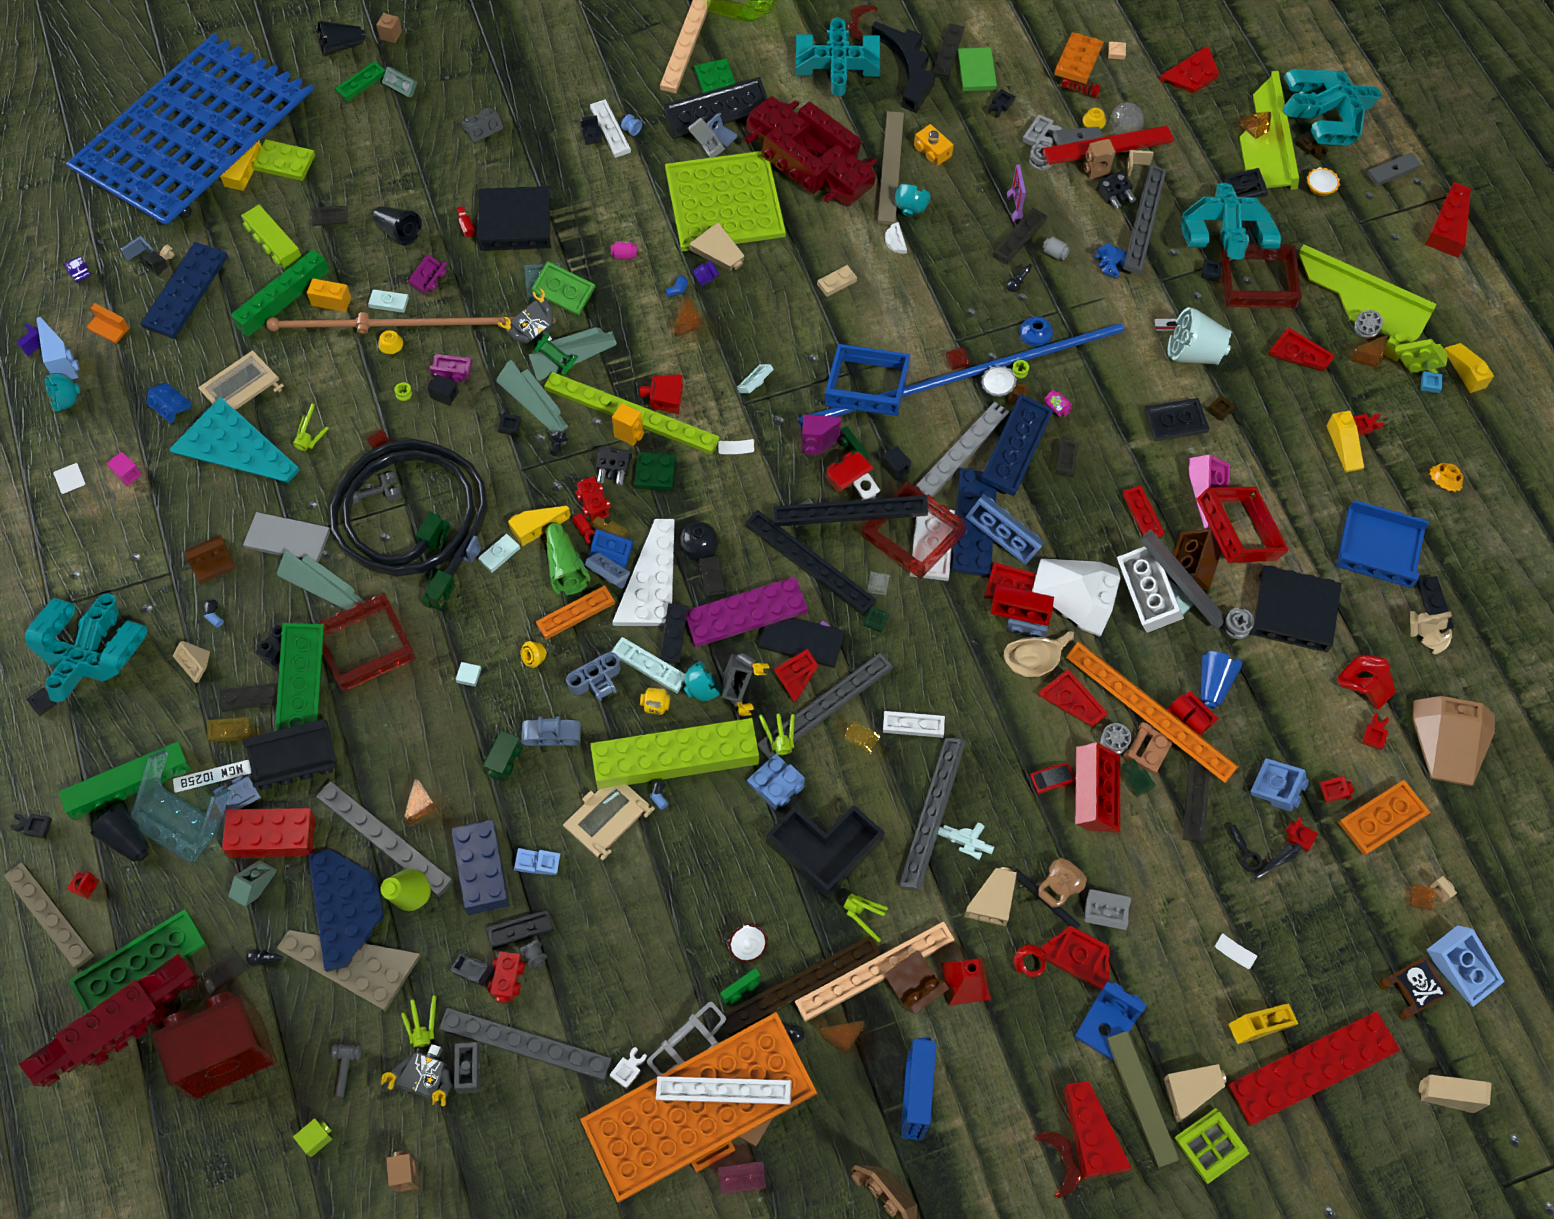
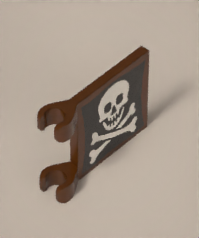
[1378,956,1451,1020]

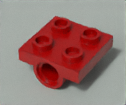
[1167,691,1218,736]

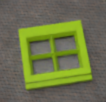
[1174,1108,1250,1184]

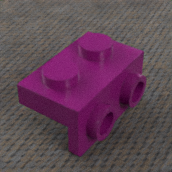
[407,254,447,295]
[429,354,473,382]

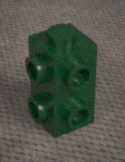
[483,731,523,781]

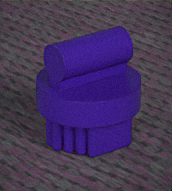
[64,256,91,283]
[693,261,720,286]

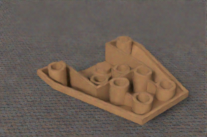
[1413,696,1495,786]
[851,1165,917,1219]

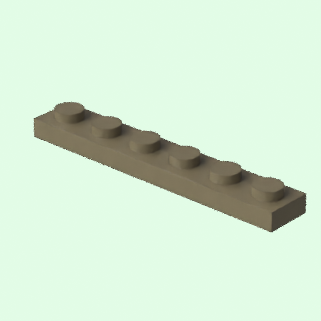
[3,862,95,970]

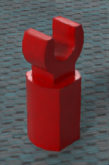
[457,206,475,238]
[572,513,596,546]

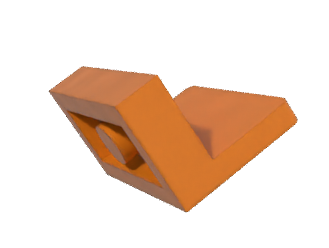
[87,303,130,344]

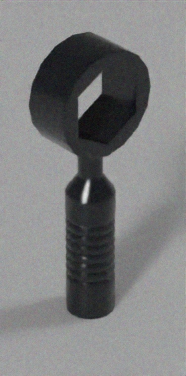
[1228,825,1262,872]

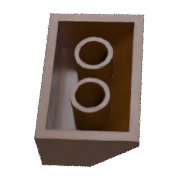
[1167,528,1222,590]

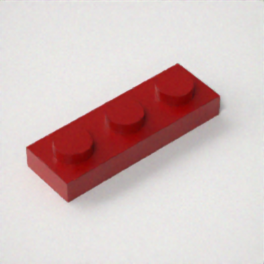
[1122,486,1165,538]

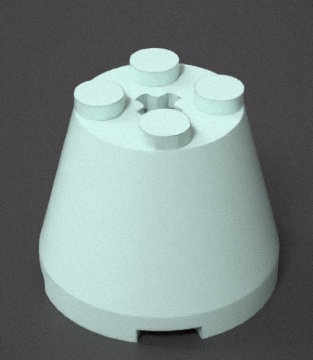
[1168,307,1231,365]

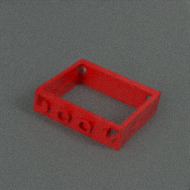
[1196,487,1289,564]

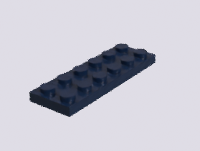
[141,242,228,339]
[980,394,1054,497]
[951,468,997,577]

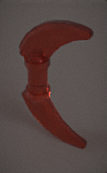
[847,5,878,42]
[1035,1133,1081,1198]

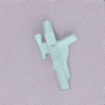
[937,823,994,860]

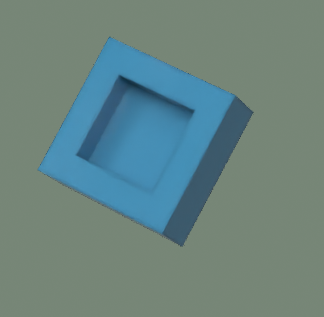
[1421,371,1442,393]

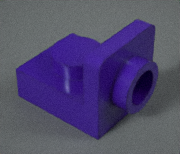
[16,323,41,357]

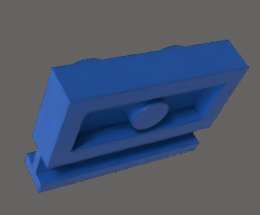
[589,528,634,568]

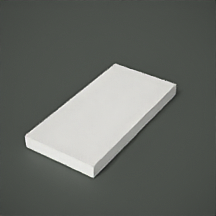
[910,507,955,581]

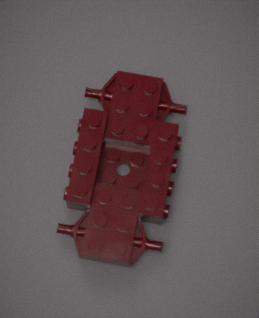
[744,96,877,206]
[19,953,200,1087]

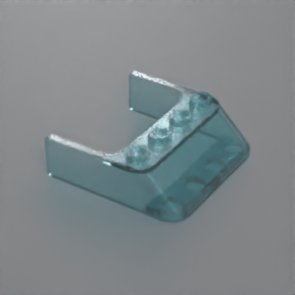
[131,750,231,862]

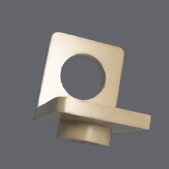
[1127,150,1153,176]

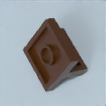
[184,535,236,584]

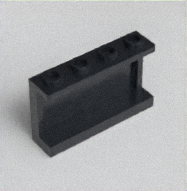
[242,719,338,790]

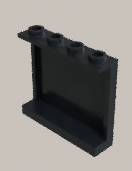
[478,186,551,251]
[1250,565,1342,653]

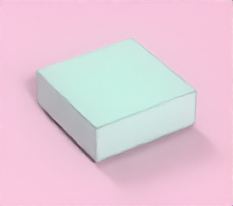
[456,662,481,687]

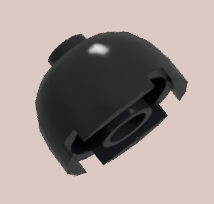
[680,521,718,561]

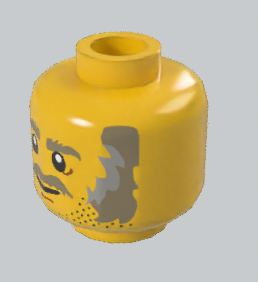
[640,688,670,715]

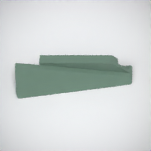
[529,327,617,381]
[496,360,568,433]
[277,550,367,614]

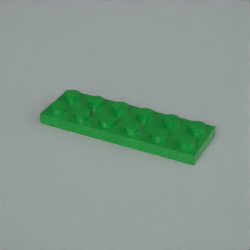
[275,623,325,731]
[68,909,207,1014]

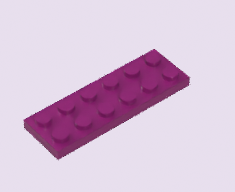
[686,577,808,647]

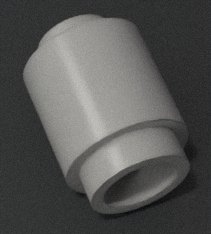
[1043,236,1071,261]

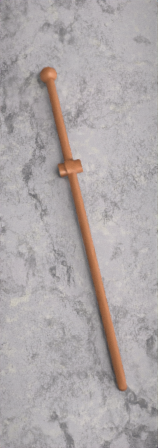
[267,312,556,334]

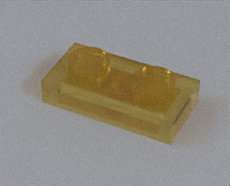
[207,717,251,742]

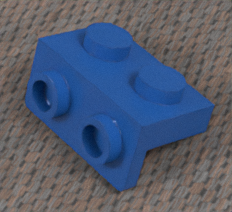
[146,382,191,423]

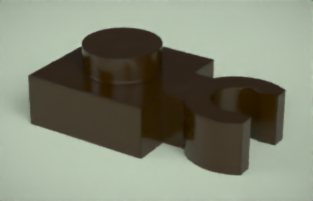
[1295,132,1328,160]

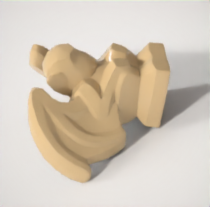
[1410,611,1452,654]

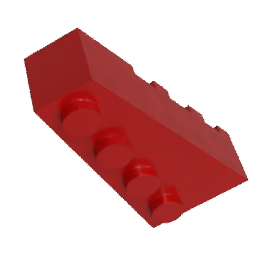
[1425,182,1471,258]
[1063,1081,1132,1180]

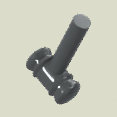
[331,1043,362,1098]

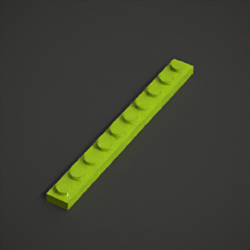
[544,372,719,455]

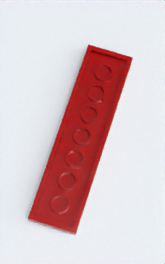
[1227,1011,1401,1127]

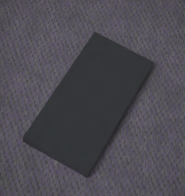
[759,617,845,669]

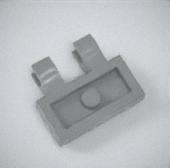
[1022,115,1062,146]

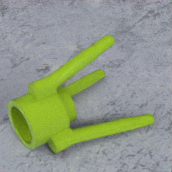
[293,403,329,451]
[759,713,795,755]
[844,893,888,942]
[401,995,436,1048]

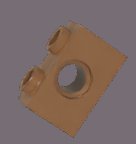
[1083,139,1115,179]
[386,1151,419,1192]

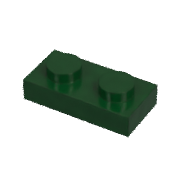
[839,426,868,460]

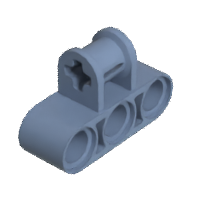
[566,652,621,702]
[521,716,581,746]

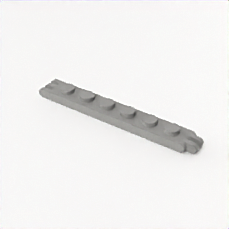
[914,402,1010,499]

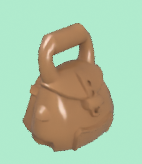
[1039,858,1087,907]

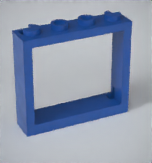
[825,344,910,416]
[900,1037,936,1141]

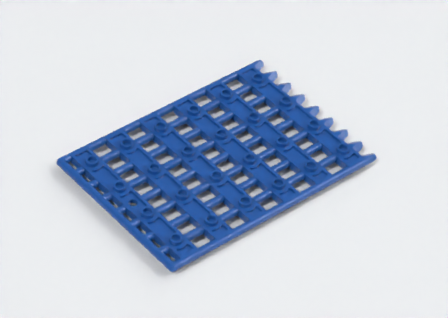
[66,34,314,225]

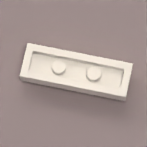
[883,711,945,738]

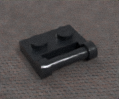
[1224,168,1268,198]

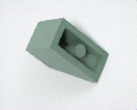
[228,860,276,906]

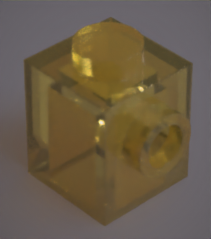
[844,721,880,754]

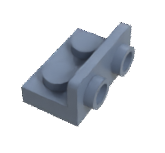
[585,553,630,588]
[1006,618,1048,637]
[211,774,261,819]

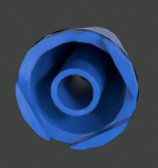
[1201,651,1242,709]

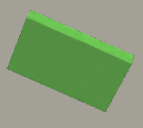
[957,47,997,91]
[530,261,595,317]

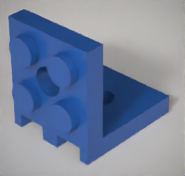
[1074,982,1147,1061]

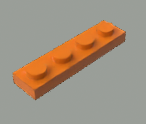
[536,586,615,640]

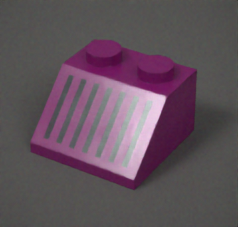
[801,414,841,455]

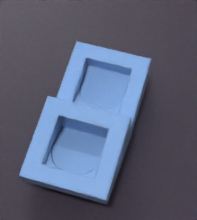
[514,848,560,875]

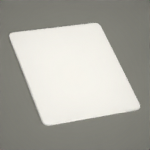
[54,463,85,494]

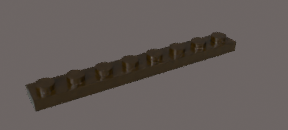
[720,935,881,1036]

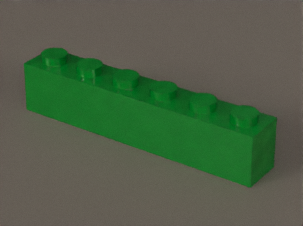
[231,249,330,337]
[58,742,191,820]

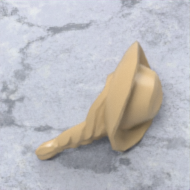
[1004,631,1074,677]

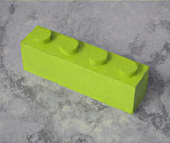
[241,205,302,270]

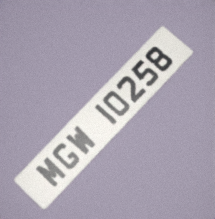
[173,760,252,793]

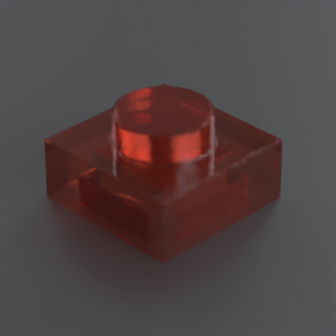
[946,347,970,370]
[365,428,391,450]

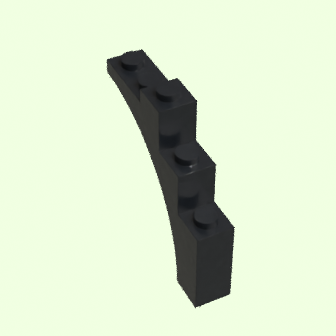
[871,21,936,113]

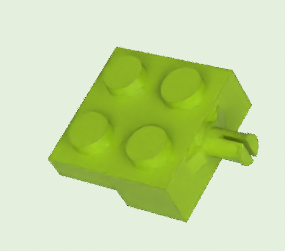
[1395,339,1448,373]

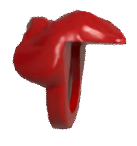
[1013,944,1046,977]

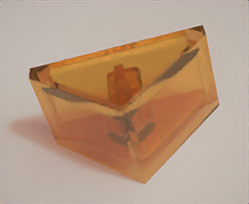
[1239,111,1272,139]
[674,297,701,337]
[1350,335,1388,369]
[404,779,437,825]
[820,1021,865,1055]

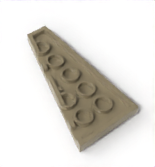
[277,930,421,1012]

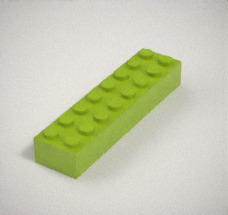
[590,718,759,790]

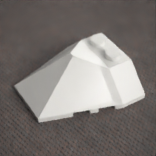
[1032,559,1120,636]

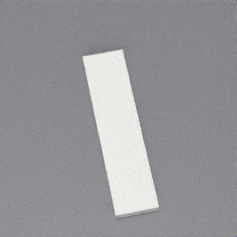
[590,99,631,158]

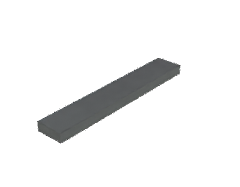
[1140,529,1226,629]

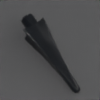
[1254,842,1302,879]

